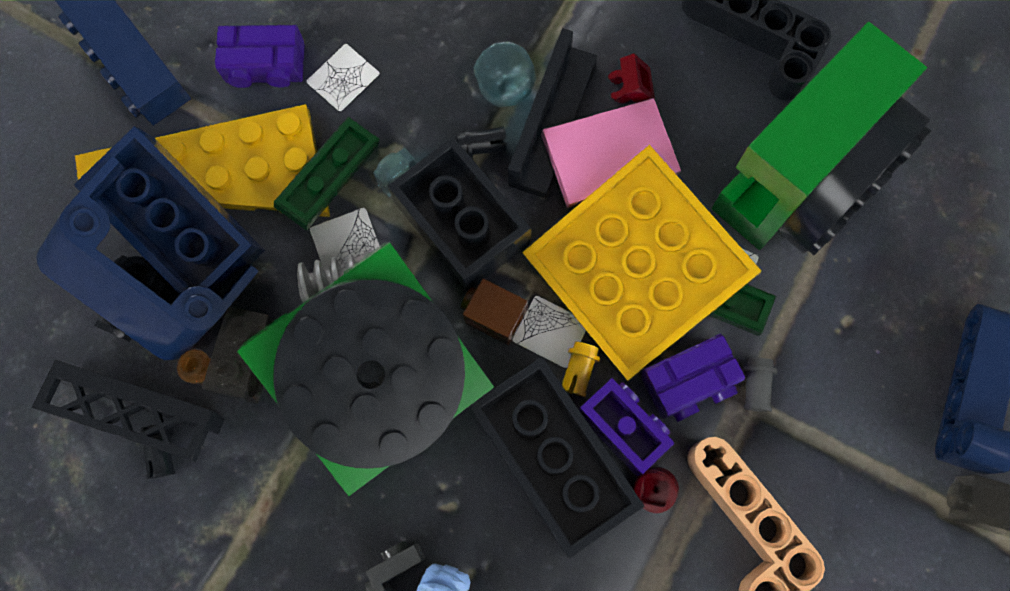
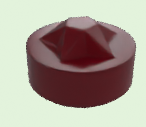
[633,467,679,513]

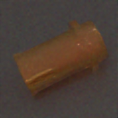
[177,349,223,387]

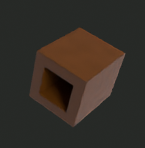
[461,278,528,346]

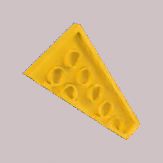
[75,104,330,217]

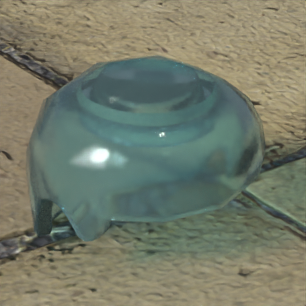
[473,41,536,107]

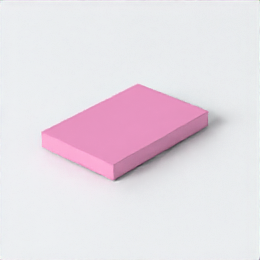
[541,98,681,208]

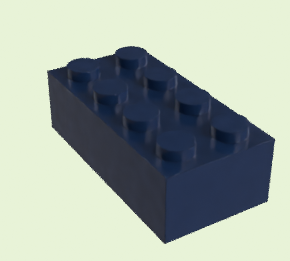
[74,126,265,296]

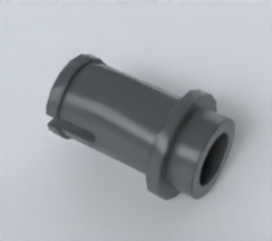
[743,358,777,412]

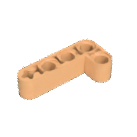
[687,437,825,591]

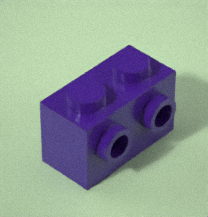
[579,378,675,477]

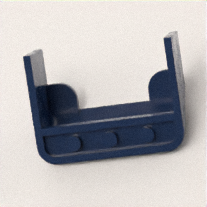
[37,156,259,360]

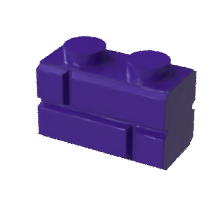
[215,25,305,88]
[640,333,745,422]

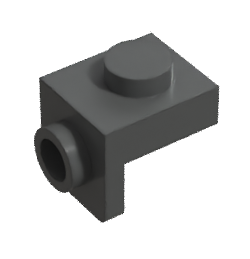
[365,541,426,591]

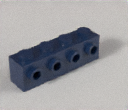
[55,0,191,126]

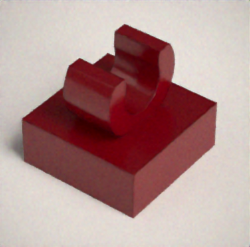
[608,53,655,104]

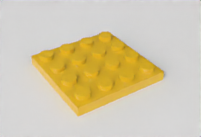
[522,144,761,381]

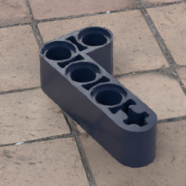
[935,304,1010,475]

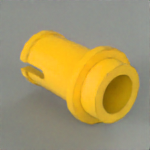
[562,341,600,397]

